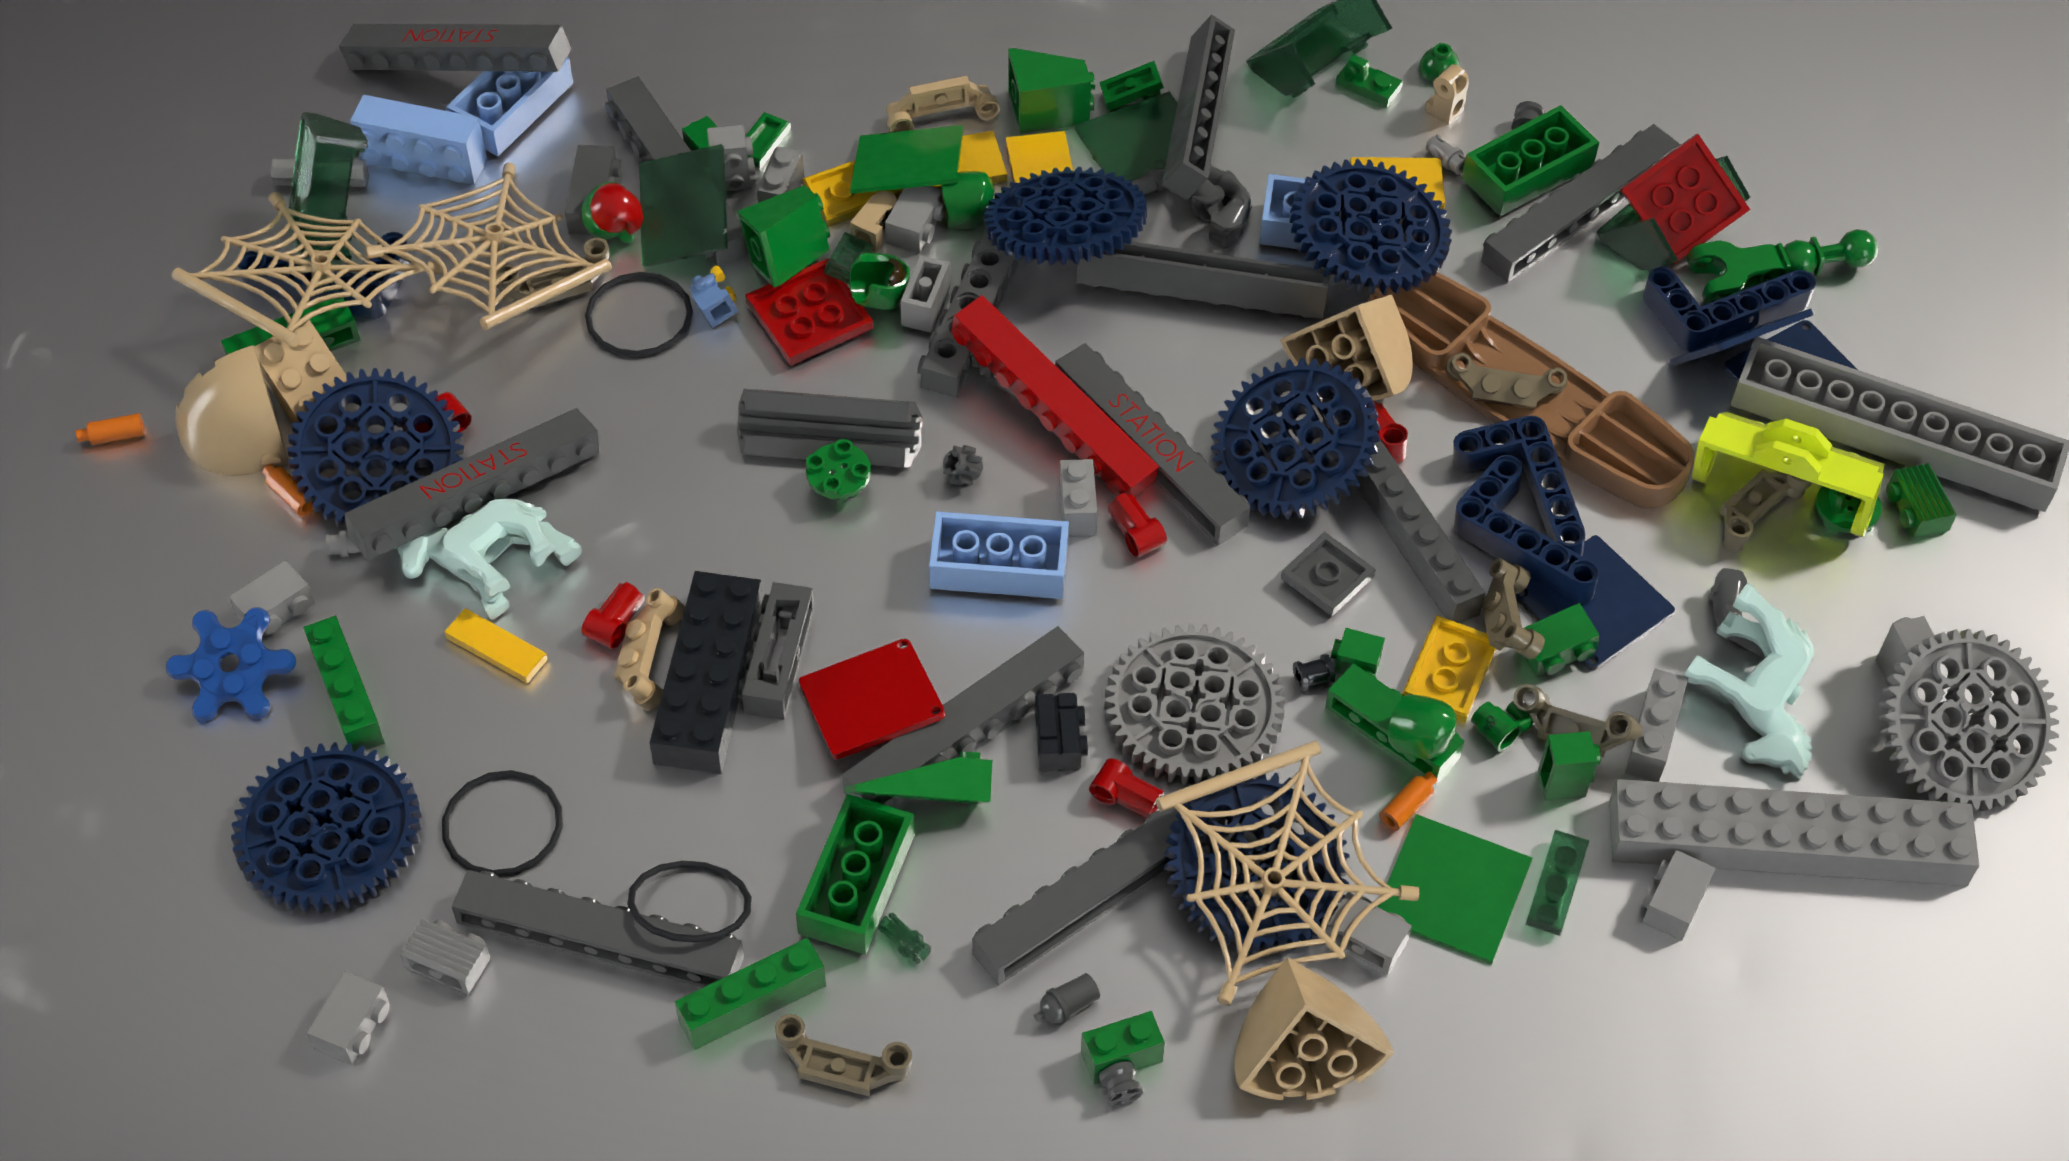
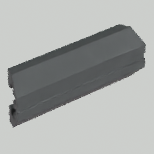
[737,388,923,468]

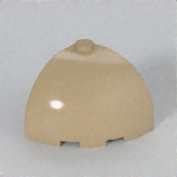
[1280,294,1413,401]
[175,345,289,476]
[1234,957,1394,1100]

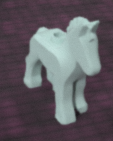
[395,499,582,620]
[1683,583,1814,780]

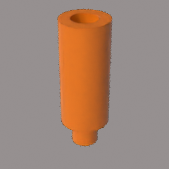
[76,413,145,446]
[263,464,314,517]
[1379,772,1438,831]

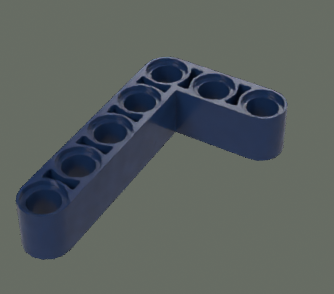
[238,232,411,319]
[1643,266,1816,352]
[1453,415,1585,556]
[1454,455,1599,603]

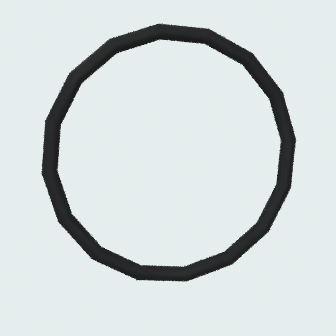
[585,272,693,357]
[442,770,563,877]
[627,860,752,943]

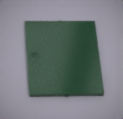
[1074,91,1178,181]
[639,144,728,267]

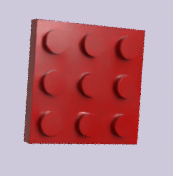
[1620,134,1751,264]
[745,258,873,366]

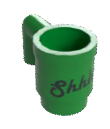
[1471,701,1534,752]

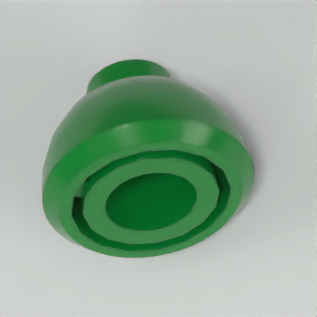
[1419,43,1460,82]

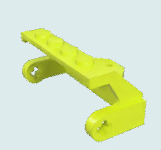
[1692,412,1885,537]

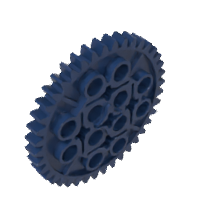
[1289,159,1452,295]
[984,167,1147,266]
[1211,358,1381,519]
[287,368,464,527]
[231,742,422,913]
[1164,773,1350,956]

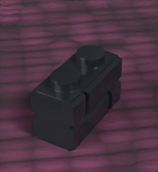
[1035,693,1088,772]

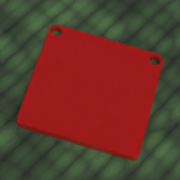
[798,639,945,760]

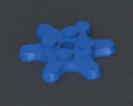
[165,607,296,723]

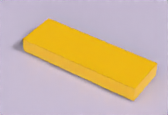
[444,608,548,684]

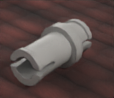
[1425,134,1466,175]
[326,530,360,557]

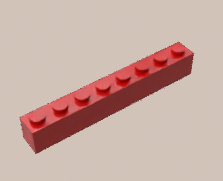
[951,295,1160,498]

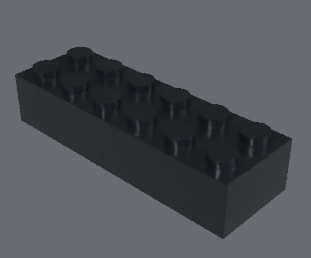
[649,571,763,774]

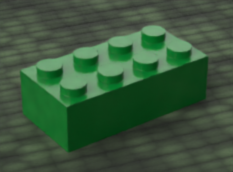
[1462,105,1600,216]
[796,794,915,955]

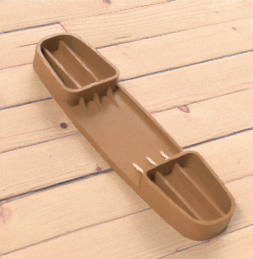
[1368,272,1695,509]

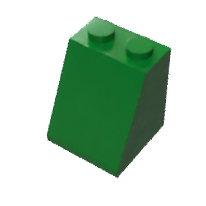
[1008,48,1095,134]
[737,185,830,288]

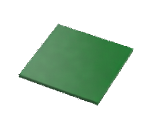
[850,125,964,194]
[1377,814,1533,964]

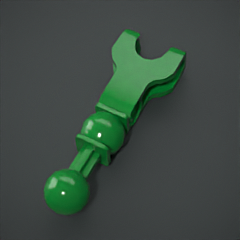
[1687,229,1878,305]

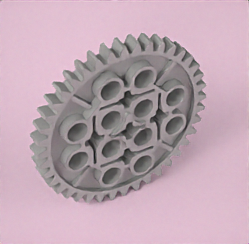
[1104,624,1285,785]
[1879,629,2059,811]

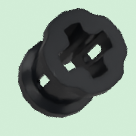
[1293,654,1336,692]

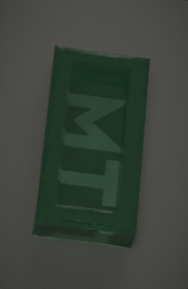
[823,232,873,285]

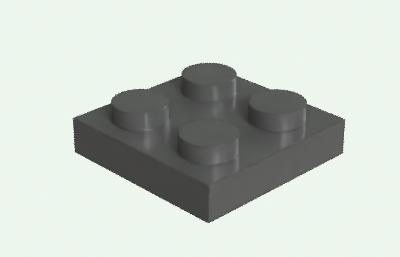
[1281,531,1376,616]

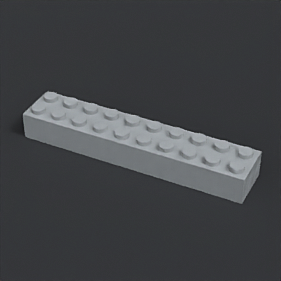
[1730,337,2069,512]
[1609,779,1980,886]

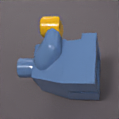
[690,266,739,329]

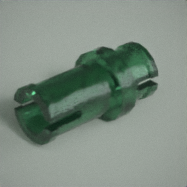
[878,912,931,964]

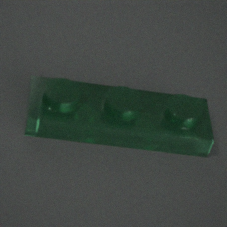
[1525,830,1590,936]

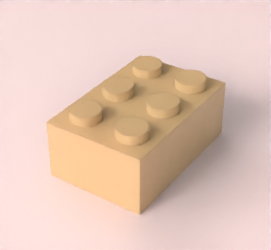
[254,320,360,431]

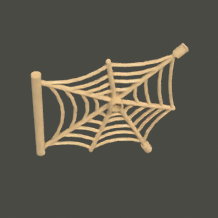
[365,163,612,330]
[172,192,444,347]
[1156,740,1419,1006]

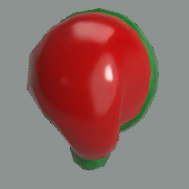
[581,182,644,244]

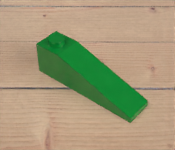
[845,752,993,804]

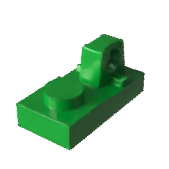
[1336,54,1403,107]
[1099,61,1164,111]

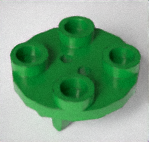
[806,439,871,503]
[1815,486,1882,533]

